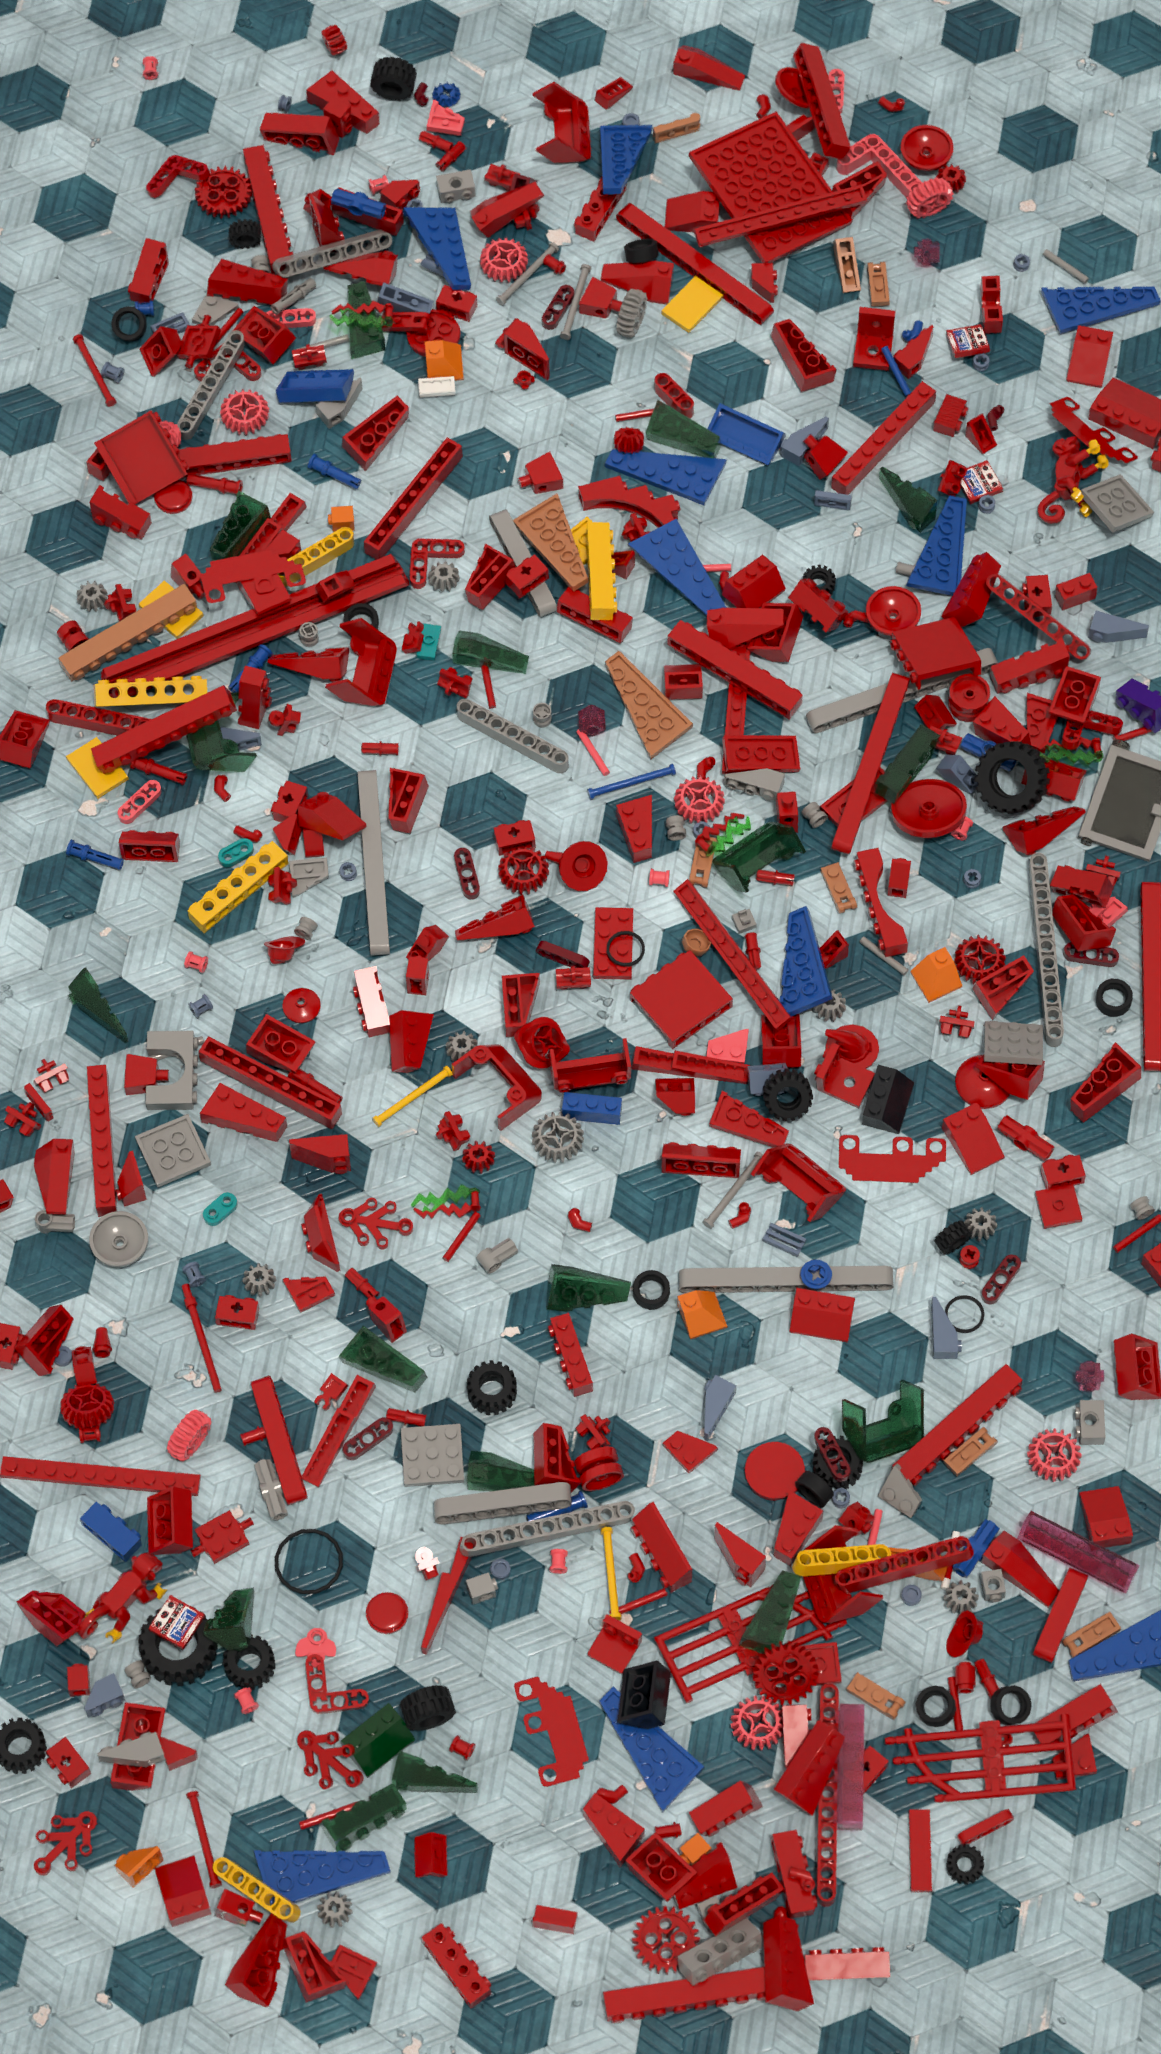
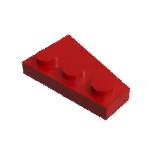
[1027,693,1058,753]

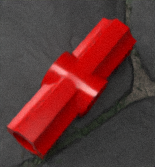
[997,1115,1055,1161]

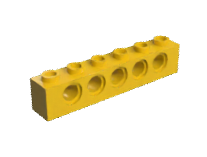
[93,676,207,707]
[188,841,289,933]

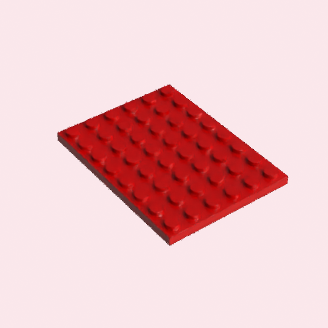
[688,111,853,264]

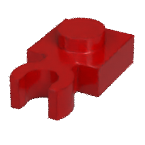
[402,621,424,654]
[314,1373,348,1411]

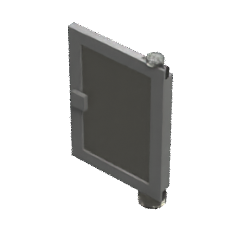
[1078,739,1161,862]

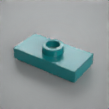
[416,623,441,661]

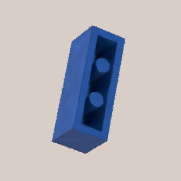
[562,1092,622,1125]
[80,1501,142,1563]

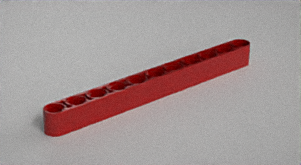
[616,203,774,325]
[831,673,910,855]
[1141,882,1161,1071]
[817,1683,839,1907]

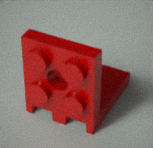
[853,307,896,371]
[814,1043,875,1108]

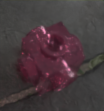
[914,238,940,265]
[578,705,606,737]
[1075,1361,1104,1391]

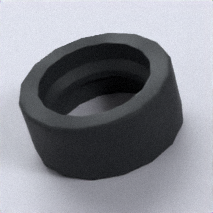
[624,239,659,263]
[111,306,147,342]
[343,603,379,637]
[1096,978,1133,1017]
[633,1270,670,1310]
[795,1471,834,1508]
[916,1685,956,1727]
[990,1685,1032,1725]

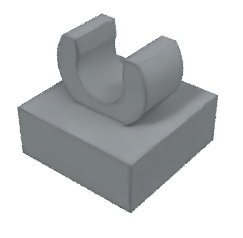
[732,909,757,934]

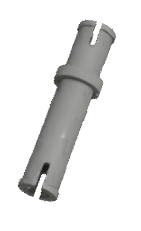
[271,278,316,315]

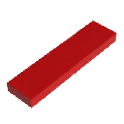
[909,1810,932,1892]

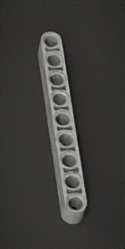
[459,1501,635,1557]

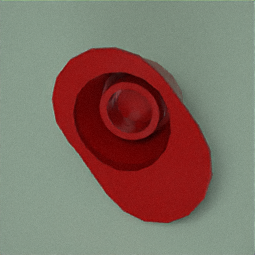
[264,936,305,964]
[946,1610,983,1657]

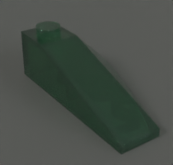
[452,630,529,674]
[68,967,128,1043]
[546,1264,631,1312]
[467,1451,535,1492]
[392,1751,478,1793]

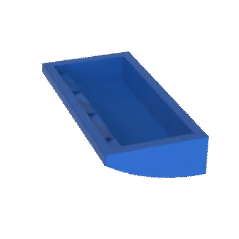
[276,369,354,403]
[704,403,786,466]

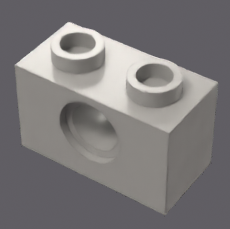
[436,169,476,203]
[1075,1400,1105,1445]

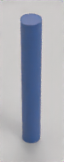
[881,346,911,397]

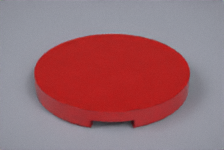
[407,309,461,357]
[745,1442,805,1501]

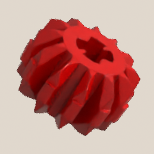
[321,25,347,56]
[936,164,966,193]
[614,426,644,454]
[462,1141,495,1174]

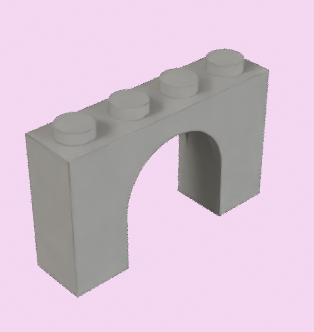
[146,1031,198,1110]

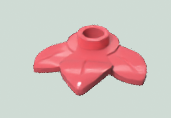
[295,1628,336,1668]

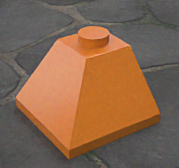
[425,340,464,381]
[910,947,962,1003]
[677,1290,727,1340]
[115,1846,164,1888]

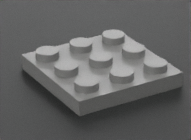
[1081,474,1154,532]
[984,1021,1043,1065]
[135,1114,211,1187]
[401,1424,464,1487]

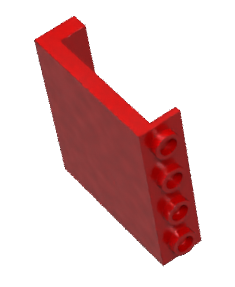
[94,410,190,505]
[890,617,981,690]
[630,950,733,1050]

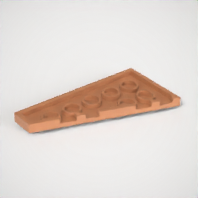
[513,493,589,591]
[605,651,693,759]

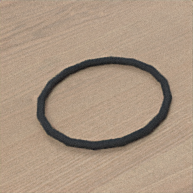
[275,1529,343,1594]

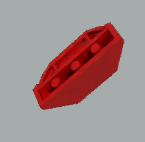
[301,1194,340,1272]
[17,1590,86,1646]

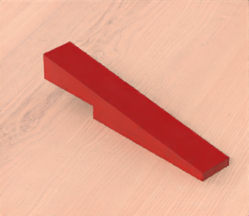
[236,492,307,583]
[631,1046,750,1084]
[302,1375,376,1488]
[421,1537,474,1655]

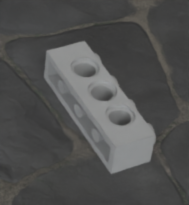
[678,1918,762,1986]

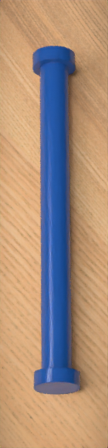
[587,764,676,800]

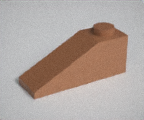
[833,237,861,293]

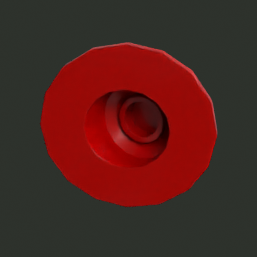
[545,841,608,891]
[825,1024,879,1069]

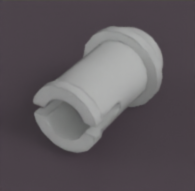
[896,562,916,576]

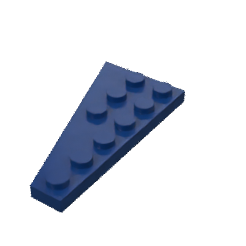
[600,125,653,195]
[403,207,471,290]
[1041,286,1161,334]
[605,449,727,505]
[906,495,967,596]
[628,519,727,617]
[780,906,833,1016]
[1068,1610,1161,1682]
[599,1687,704,1813]
[254,1850,391,1905]

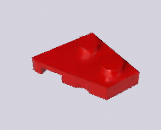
[283,1276,335,1313]
[663,1431,718,1474]
[1052,1734,1097,1780]
[331,1945,377,2000]

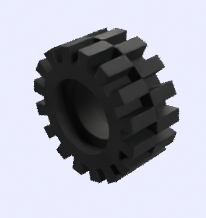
[229,219,261,249]
[803,565,836,596]
[934,1220,972,1255]
[946,1844,984,1885]

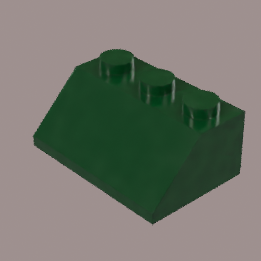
[341,1703,415,1778]

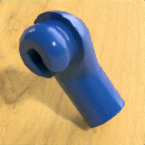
[902,320,923,342]

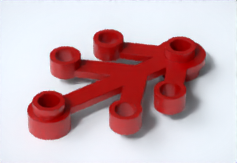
[339,1198,413,1250]
[297,1730,364,1789]
[34,1811,97,1876]

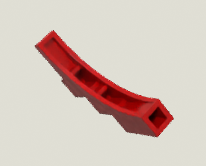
[578,476,680,528]

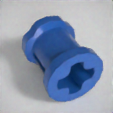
[135,300,154,317]

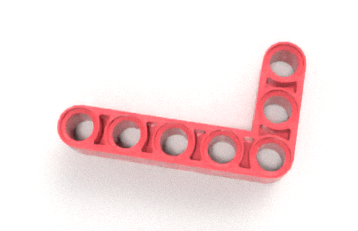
[837,134,922,198]

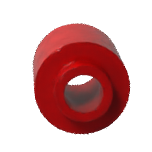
[955,1662,976,1694]

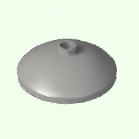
[89,1211,148,1267]

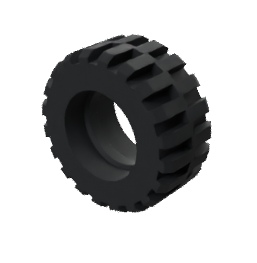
[974,741,1050,814]
[138,1606,218,1686]

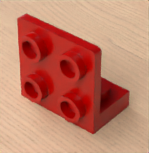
[588,1614,642,1674]

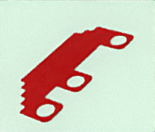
[1049,397,1138,463]
[200,550,306,603]
[839,1135,946,1183]
[514,1676,589,1787]

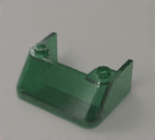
[186,692,257,772]
[712,822,806,893]
[842,1379,924,1463]

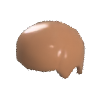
[682,928,711,957]

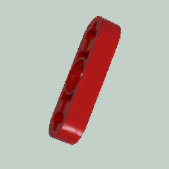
[957,1809,1014,1846]

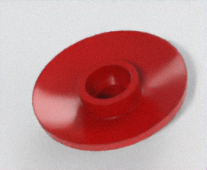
[282,988,321,1023]

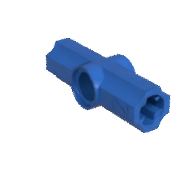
[331,189,386,219]
[960,733,1017,772]
[953,1519,1000,1578]

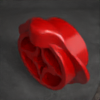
[514,1017,570,1069]

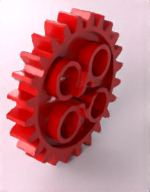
[195,166,252,218]
[752,1641,819,1705]
[632,1906,700,1975]

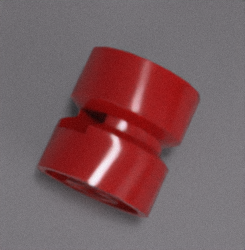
[57,620,89,652]

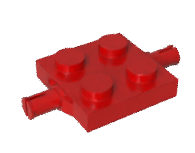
[176,315,221,369]
[190,1510,254,1564]

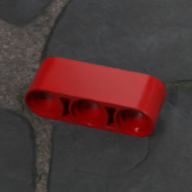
[654,373,694,420]

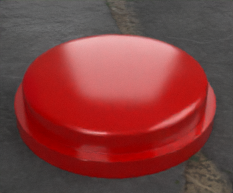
[154,479,193,514]
[366,1592,408,1634]

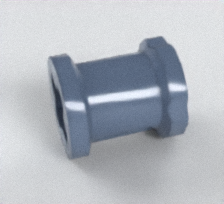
[101,361,124,383]
[188,994,213,1018]
[182,1262,206,1287]

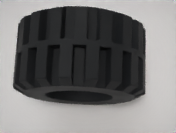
[370,57,417,101]
[763,1068,813,1121]
[467,1360,517,1415]
[812,1436,863,1489]
[223,1634,276,1690]
[400,1685,456,1731]
[0,1718,47,1774]

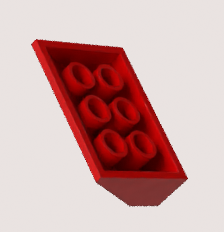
[1088,377,1161,449]

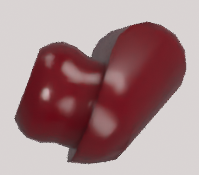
[987,405,1005,431]

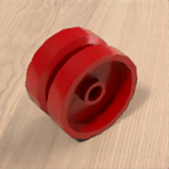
[948,674,990,722]
[574,1446,624,1491]

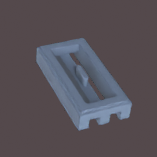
[151,312,190,334]
[814,490,852,510]
[762,1223,806,1257]

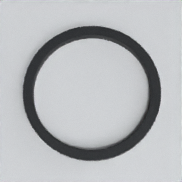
[607,931,645,967]
[945,1295,984,1333]

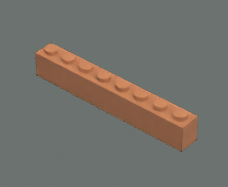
[58,583,197,682]

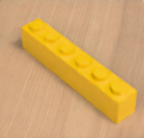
[586,522,617,620]

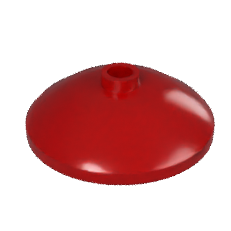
[775,67,810,109]
[901,125,954,171]
[866,586,921,636]
[955,1055,1010,1109]

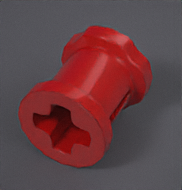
[79,1426,101,1443]
[449,1735,476,1761]

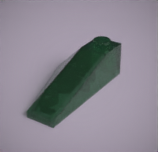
[879,467,937,533]
[203,1588,254,1651]

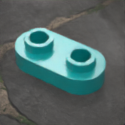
[218,838,254,867]
[203,1192,237,1226]

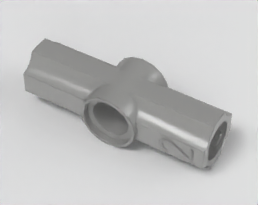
[254,1459,288,1520]

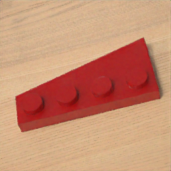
[709,1090,789,1147]

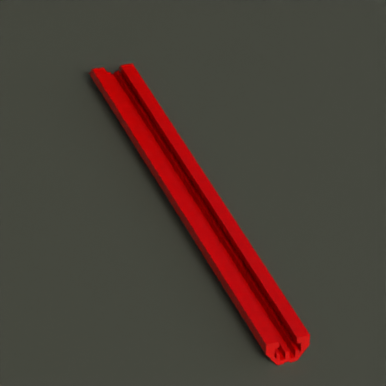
[101,554,409,698]

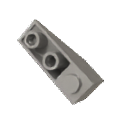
[316,378,363,429]
[724,768,785,801]
[97,1732,165,1767]

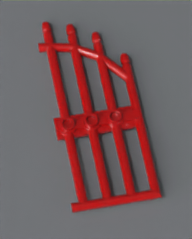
[653,1583,847,1703]
[885,1714,1076,1803]

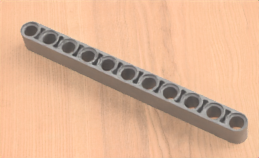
[806,648,998,733]
[358,770,390,956]
[1029,853,1064,1047]
[679,1266,894,1293]

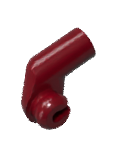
[414,82,429,106]

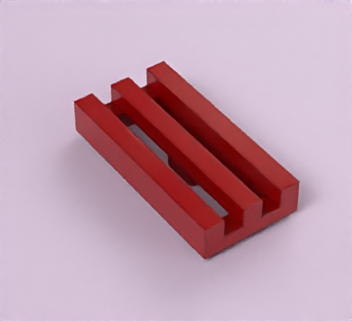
[24,1083,54,1122]

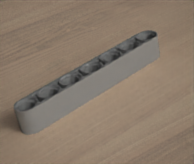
[273,230,392,277]
[177,330,245,440]
[489,509,557,617]
[457,699,569,773]
[434,1482,572,1524]

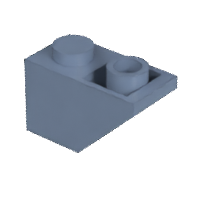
[936,755,978,794]
[85,1673,126,1717]

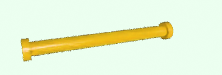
[372,1066,453,1127]
[601,1527,622,1620]

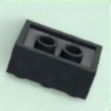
[862,1065,914,1134]
[617,1660,671,1729]

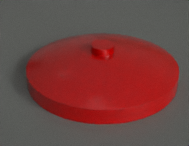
[891,779,967,838]

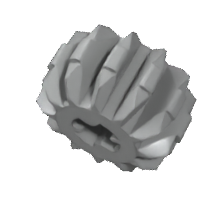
[428,560,460,593]
[76,581,108,612]
[814,989,846,1022]
[446,1031,478,1061]
[964,1207,998,1241]
[243,1263,276,1297]
[944,1580,979,1614]
[317,1892,353,1928]

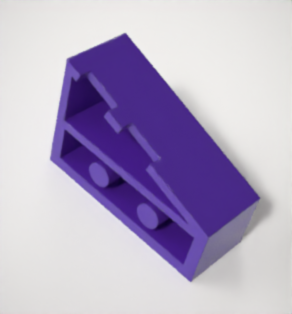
[1116,678,1161,733]

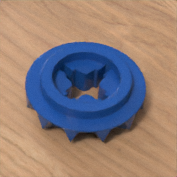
[432,82,460,107]
[800,1260,832,1290]

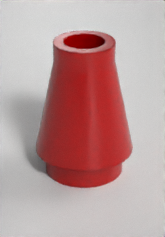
[92,1327,112,1358]

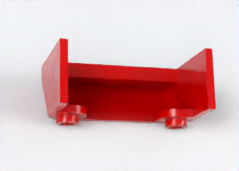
[533,81,591,163]
[325,618,397,706]
[550,1038,631,1093]
[452,1044,542,1131]
[751,1143,846,1222]
[802,1525,883,1623]

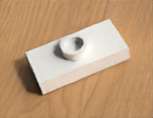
[418,376,455,397]

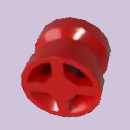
[959,1245,980,1269]

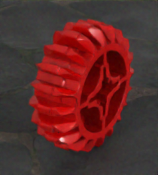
[498,845,549,895]
[954,934,1006,984]
[60,1382,114,1430]

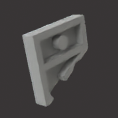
[192,294,239,326]
[289,857,329,898]
[878,1464,922,1518]

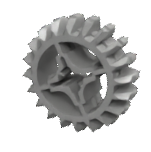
[616,289,647,337]
[532,1111,584,1163]

